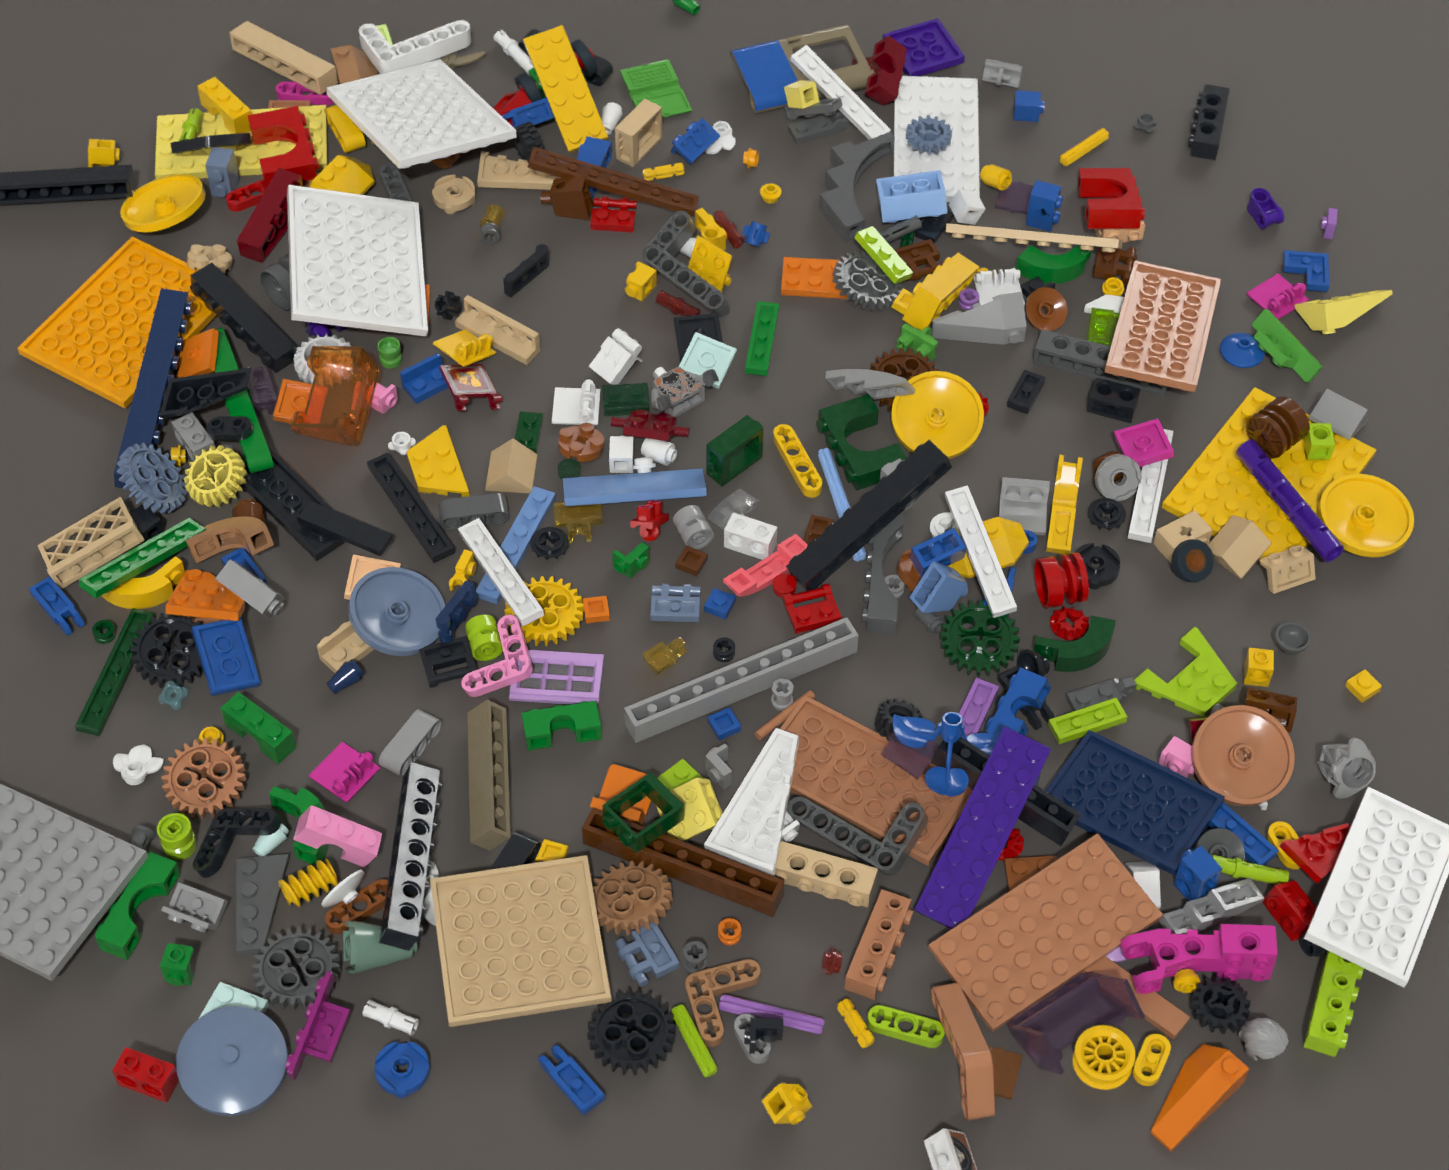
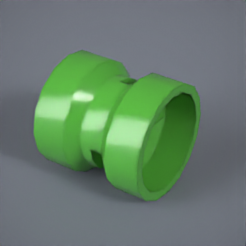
[377,337,402,369]

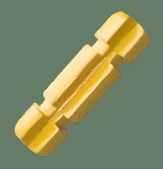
[642,162,684,181]
[837,999,874,1048]

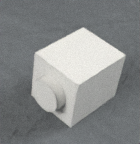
[949,189,985,225]
[609,436,634,473]

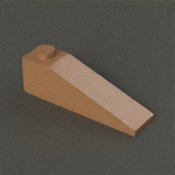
[331,45,378,84]

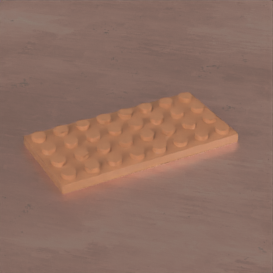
[1105,260,1221,392]
[780,695,973,866]
[928,833,1163,1033]

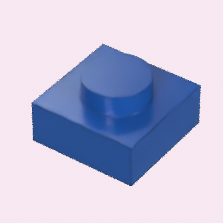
[704,588,736,619]
[707,707,741,741]

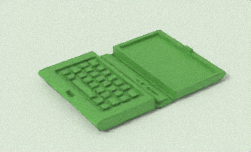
[620,59,692,118]

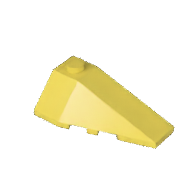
[1295,290,1393,334]

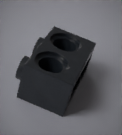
[1087,377,1141,423]

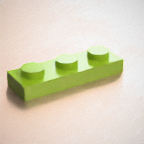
[854,226,913,284]
[1048,698,1128,744]

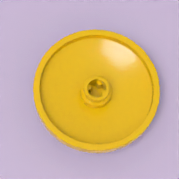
[120,174,206,232]
[891,371,984,459]
[1318,474,1414,557]

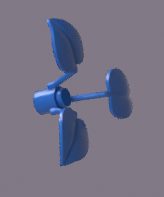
[893,712,1001,796]

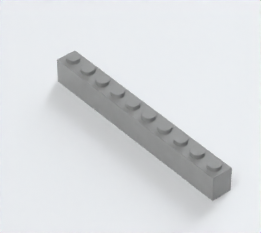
[624,617,859,743]

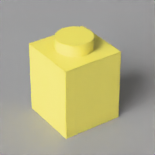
[784,80,820,109]

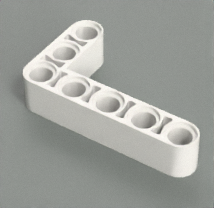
[359,20,471,74]

